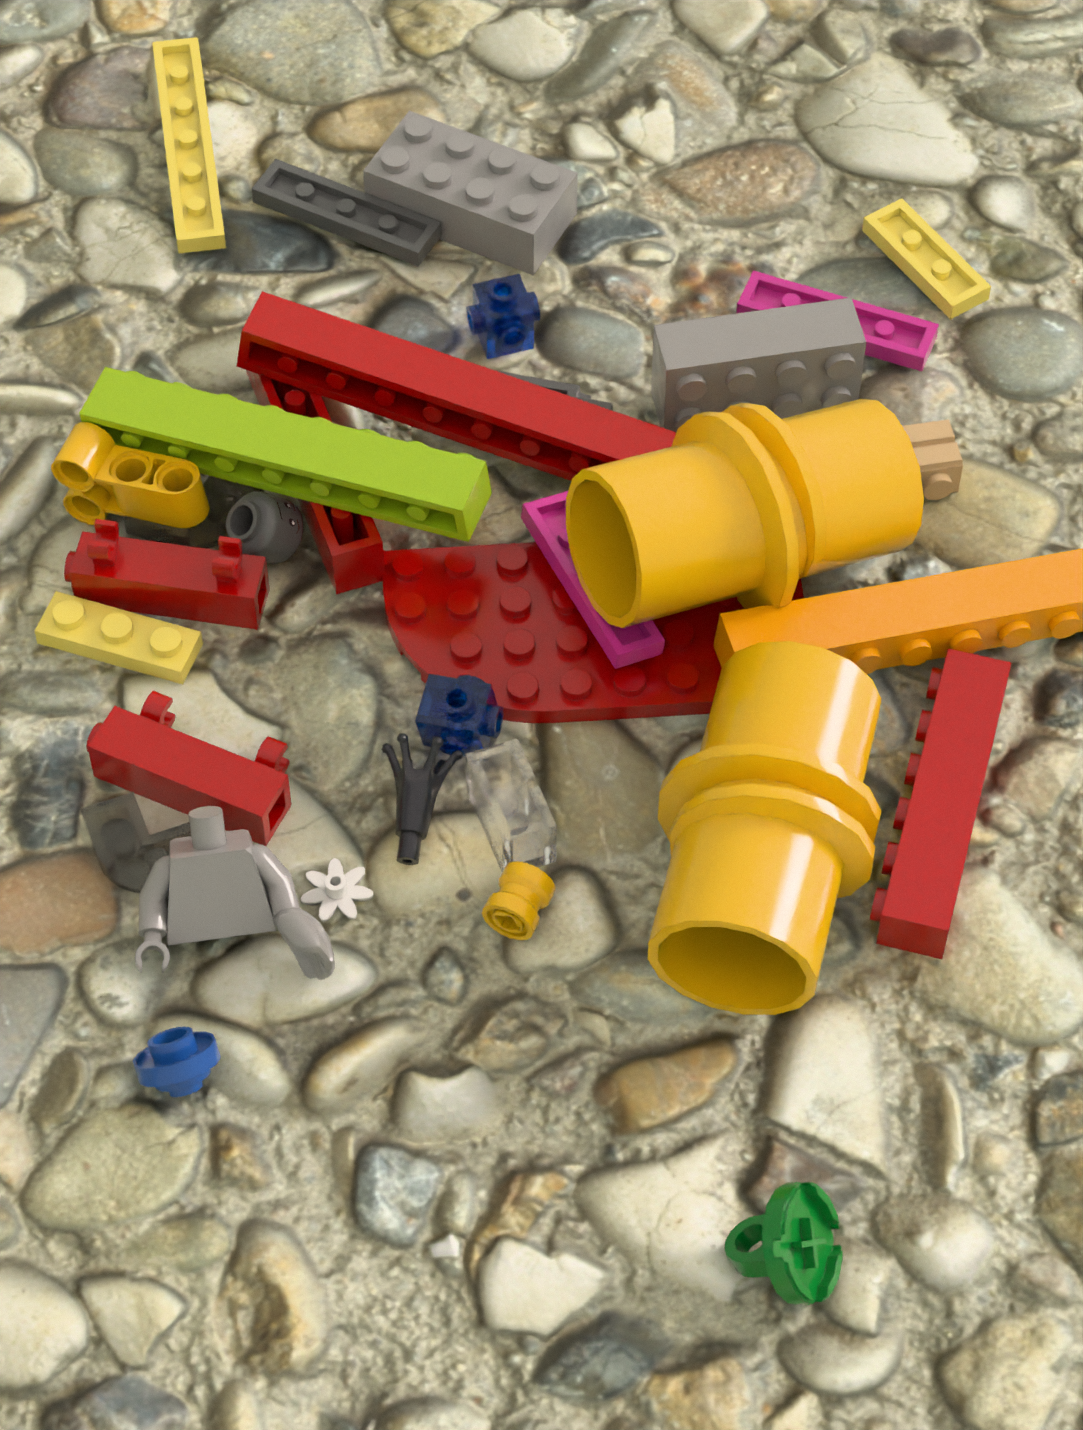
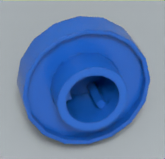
[132,1027,221,1097]

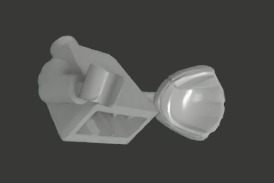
[135,806,335,980]

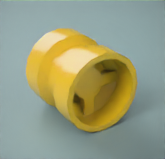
[482,861,556,940]

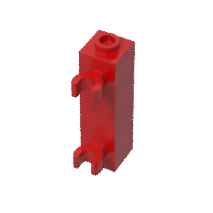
[64,519,270,630]
[86,691,292,846]

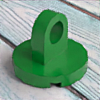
[724,1182,843,1305]

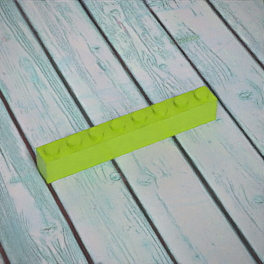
[79,367,492,542]

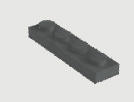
[251,159,442,267]

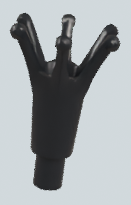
[381,733,463,865]

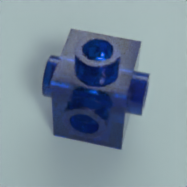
[466,274,541,359]
[415,674,504,757]

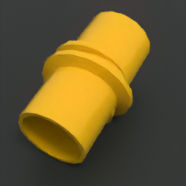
[566,399,924,628]
[647,641,882,1015]

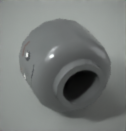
[226,491,304,564]

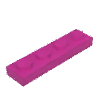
[736,270,939,372]
[521,491,665,669]

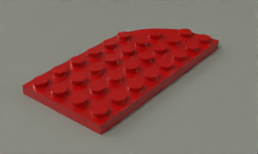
[382,542,804,723]

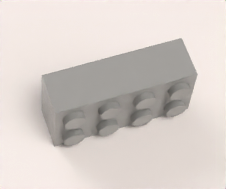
[363,111,578,275]
[651,297,866,432]

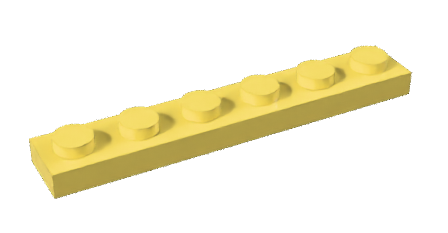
[152,37,226,254]

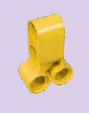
[51,422,210,528]

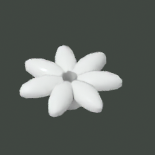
[301,858,373,922]

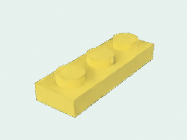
[862,198,991,320]
[34,591,203,684]

